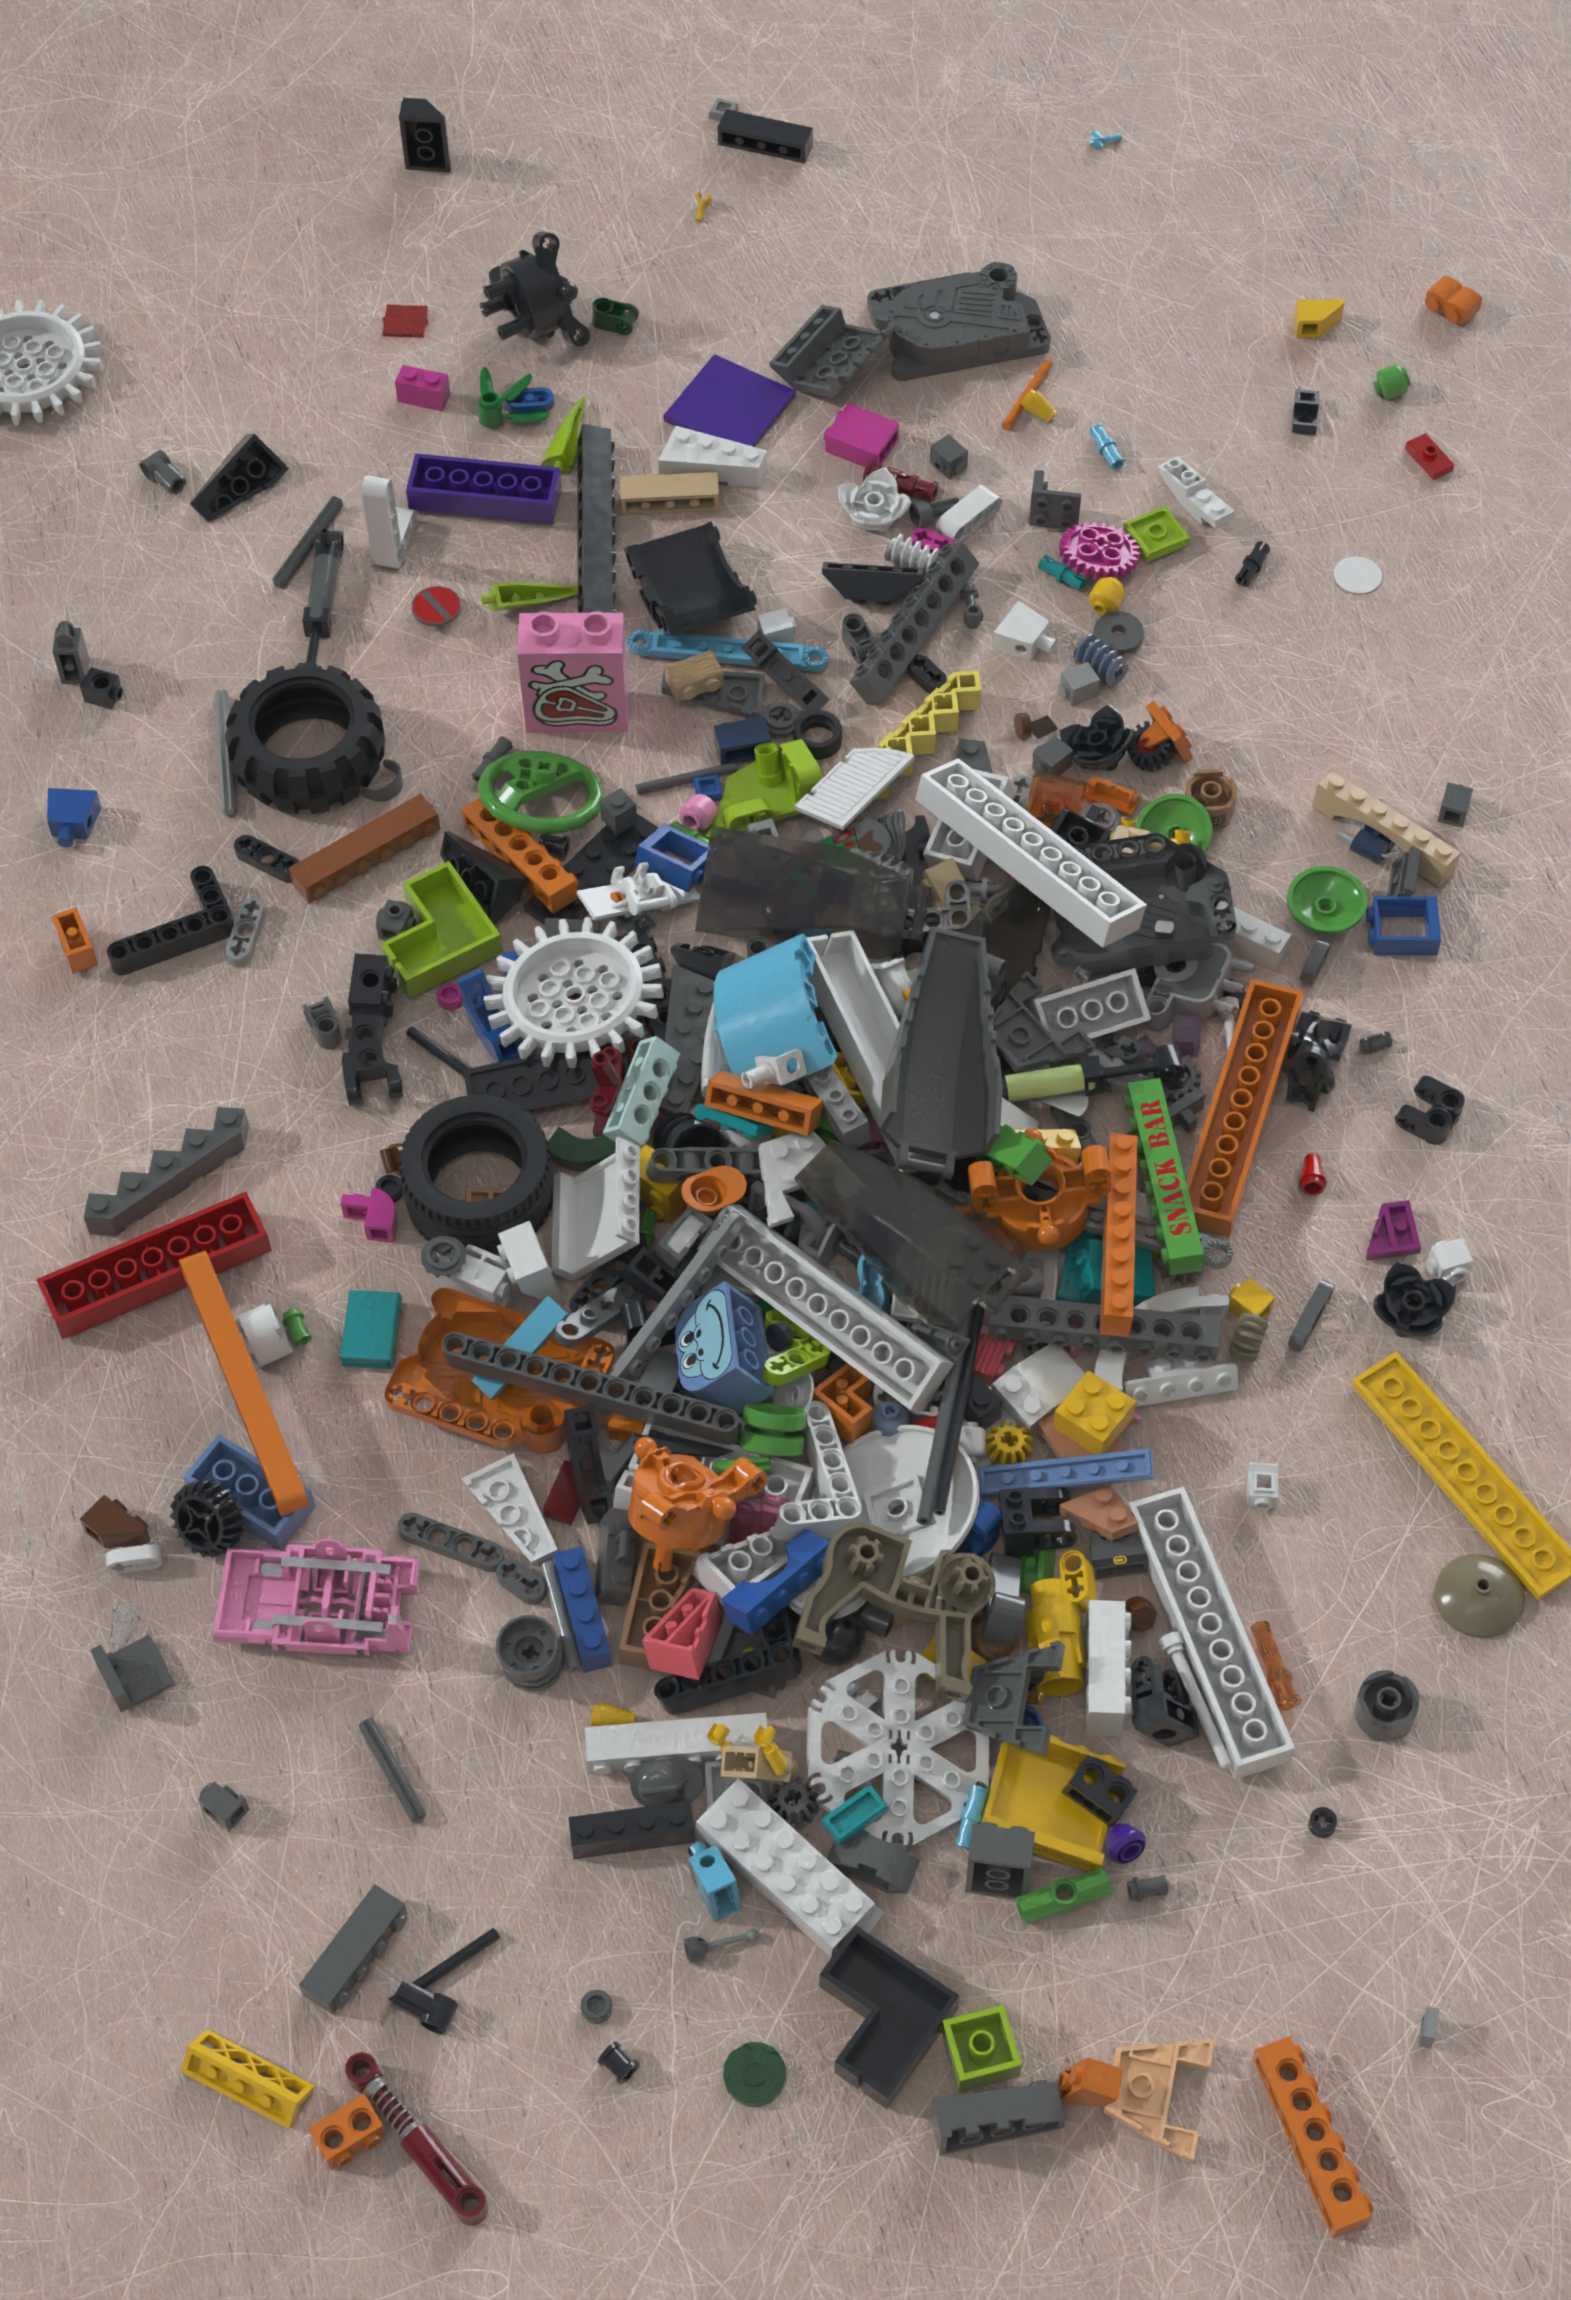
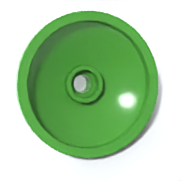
[1136,794,1213,853]
[1287,866,1367,934]

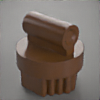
[379,1143,402,1175]
[1125,1596,1157,1632]

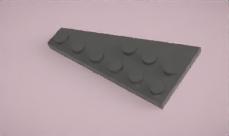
[658,964,715,1116]

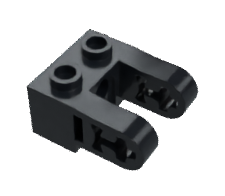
[999,1487,1077,1557]
[1131,1656,1199,1747]

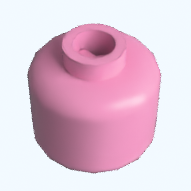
[679,794,718,832]

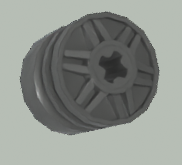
[496,1615,564,1692]

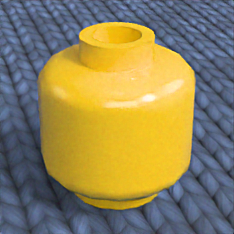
[1088,577,1126,615]

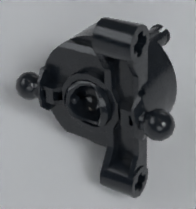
[479,231,590,347]

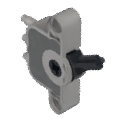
[1136,942,1254,1031]

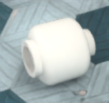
[959,1422,986,1464]

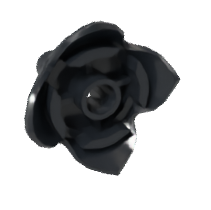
[1060,704,1133,771]
[1373,1261,1456,1337]

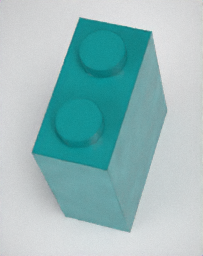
[1076,1239,1156,1308]

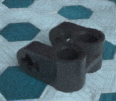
[1394,1076,1465,1145]

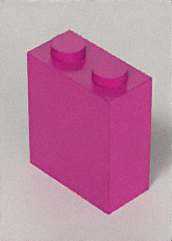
[823,403,900,467]

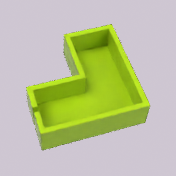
[381,861,503,999]

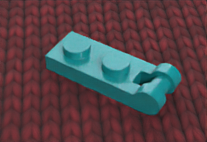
[694,1103,773,1139]

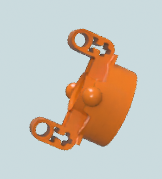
[968,1128,1111,1252]

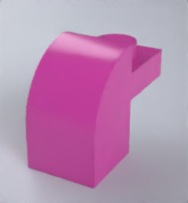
[341,1188,398,1243]

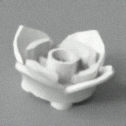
[838,467,911,533]

